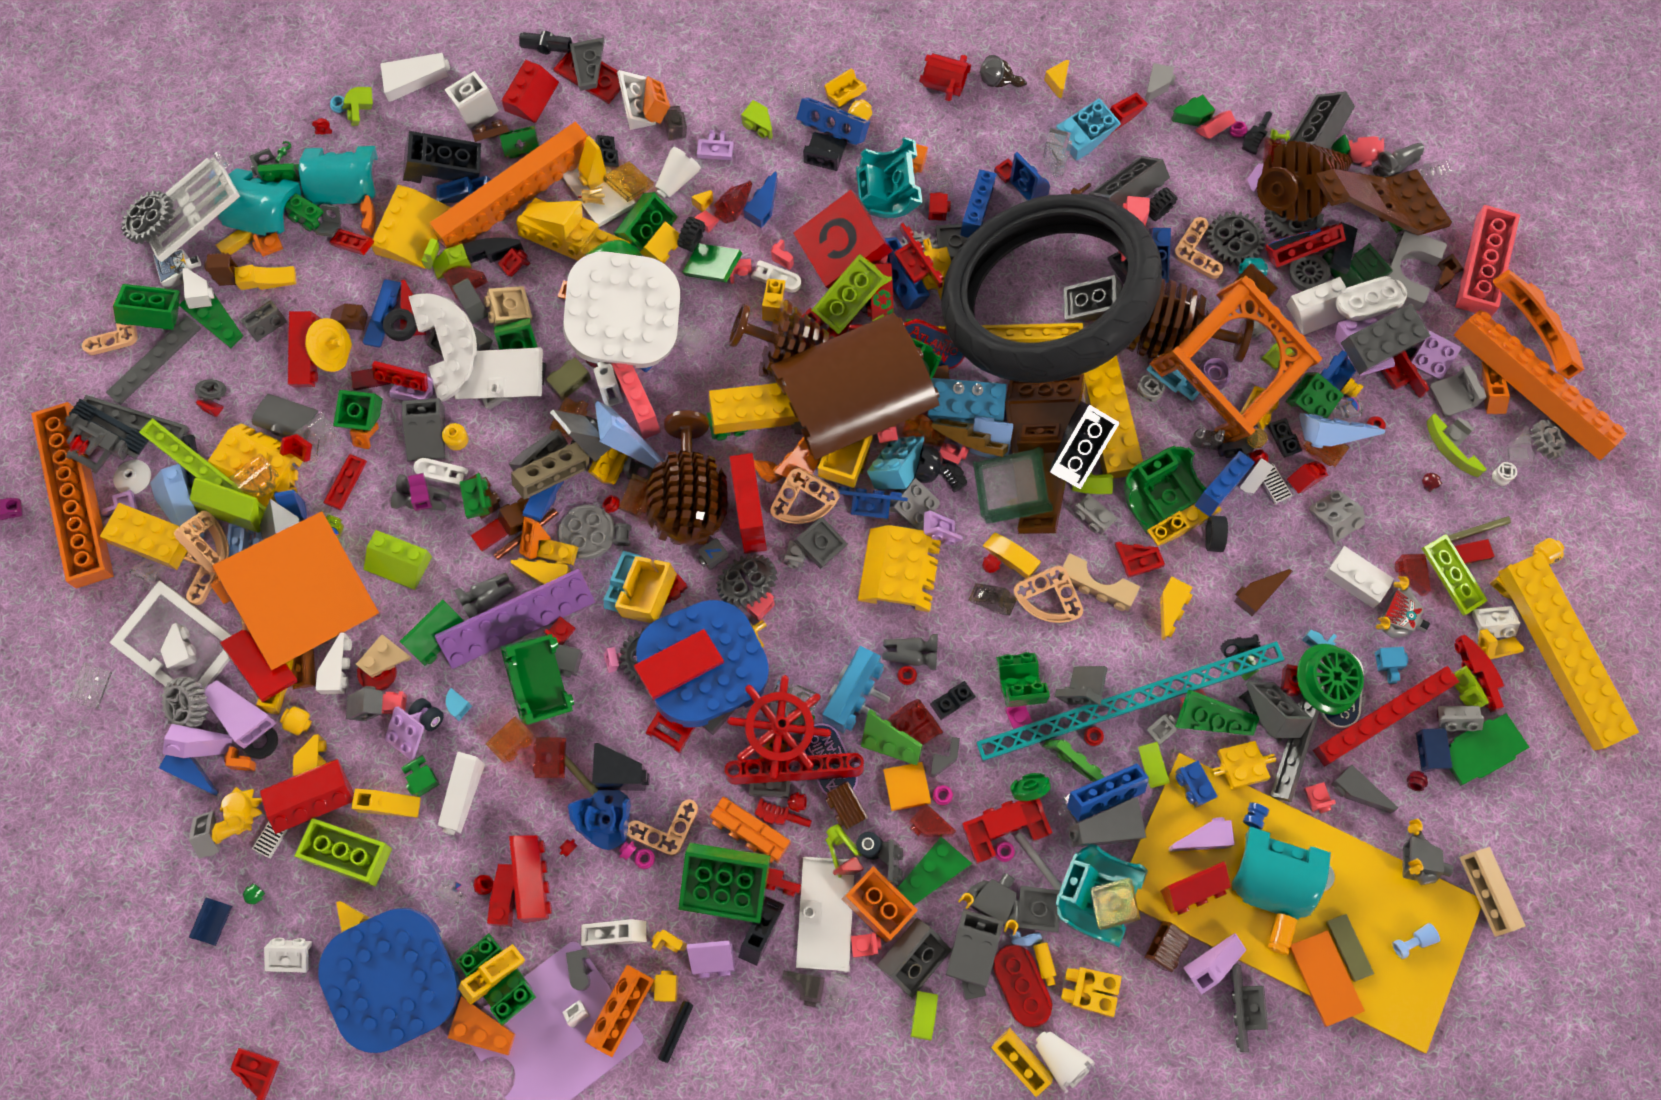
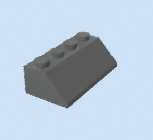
[1286,91,1355,149]
[1089,156,1170,206]

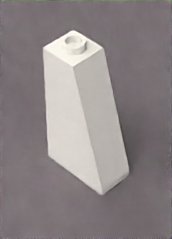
[381,53,450,102]
[438,752,485,835]

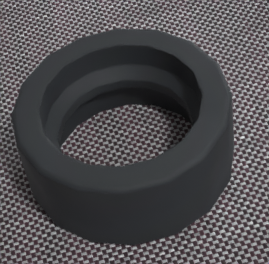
[1205,515,1228,552]

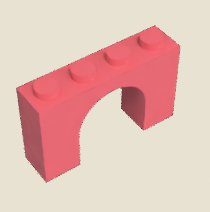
[611,363,660,439]

